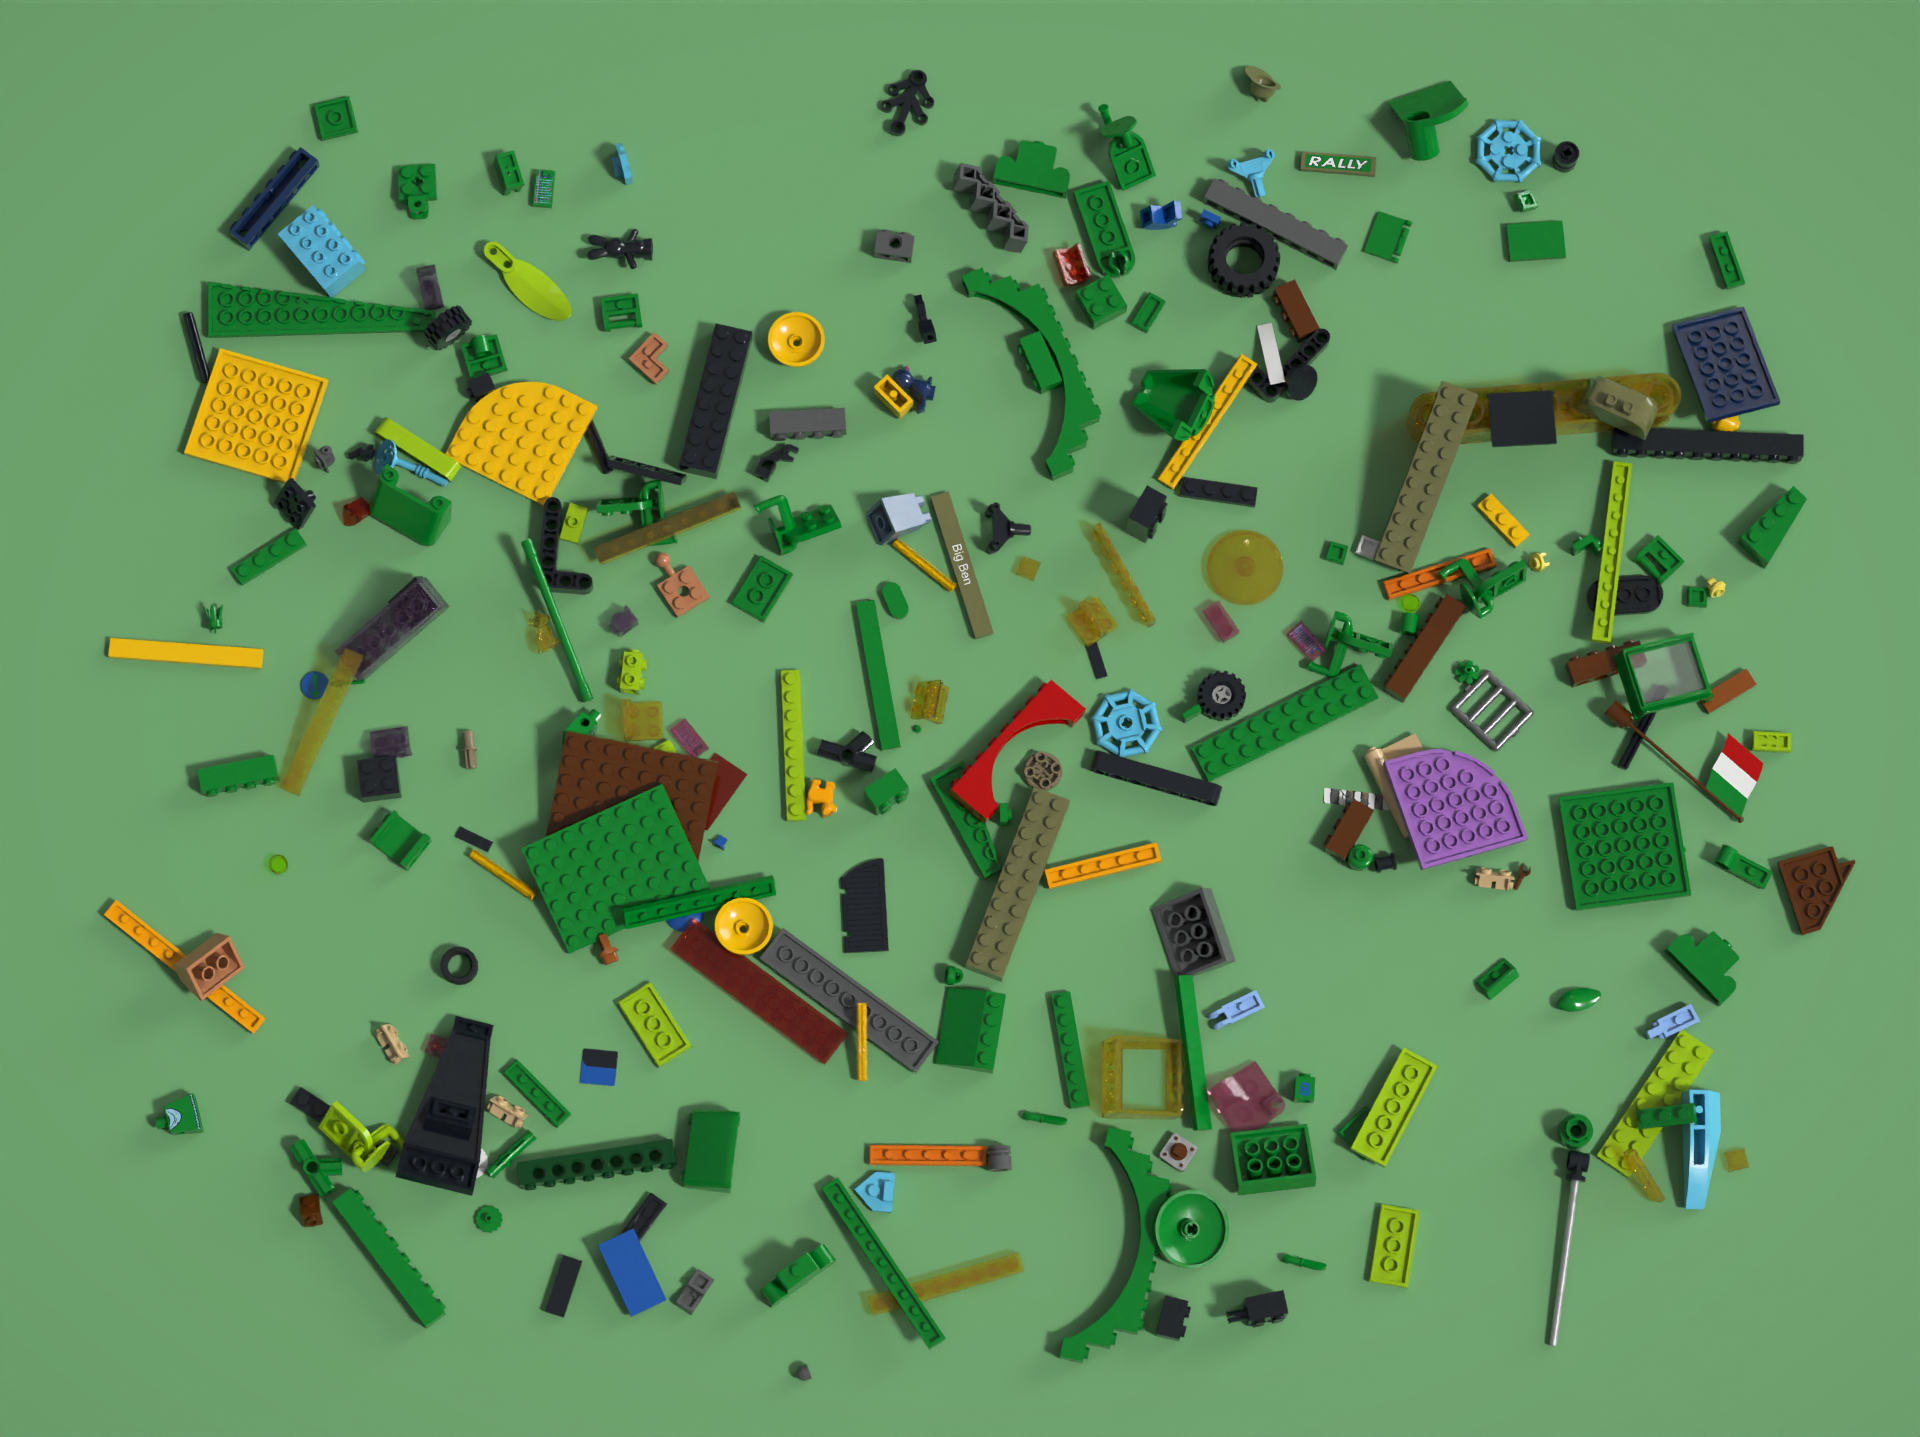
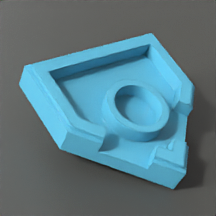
[611,143,633,185]
[855,1172,895,1213]

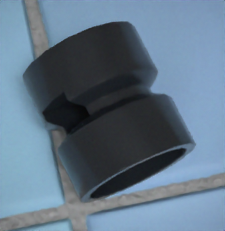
[1552,141,1579,173]

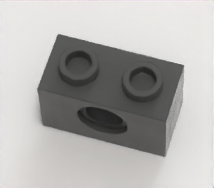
[874,230,915,263]

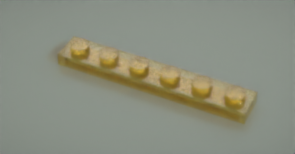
[1092,522,1156,628]

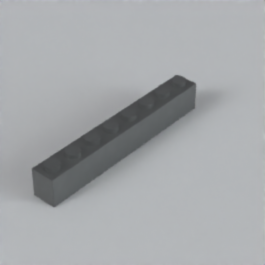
[1203,178,1348,270]

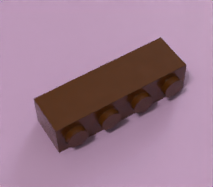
[1565,640,1647,688]

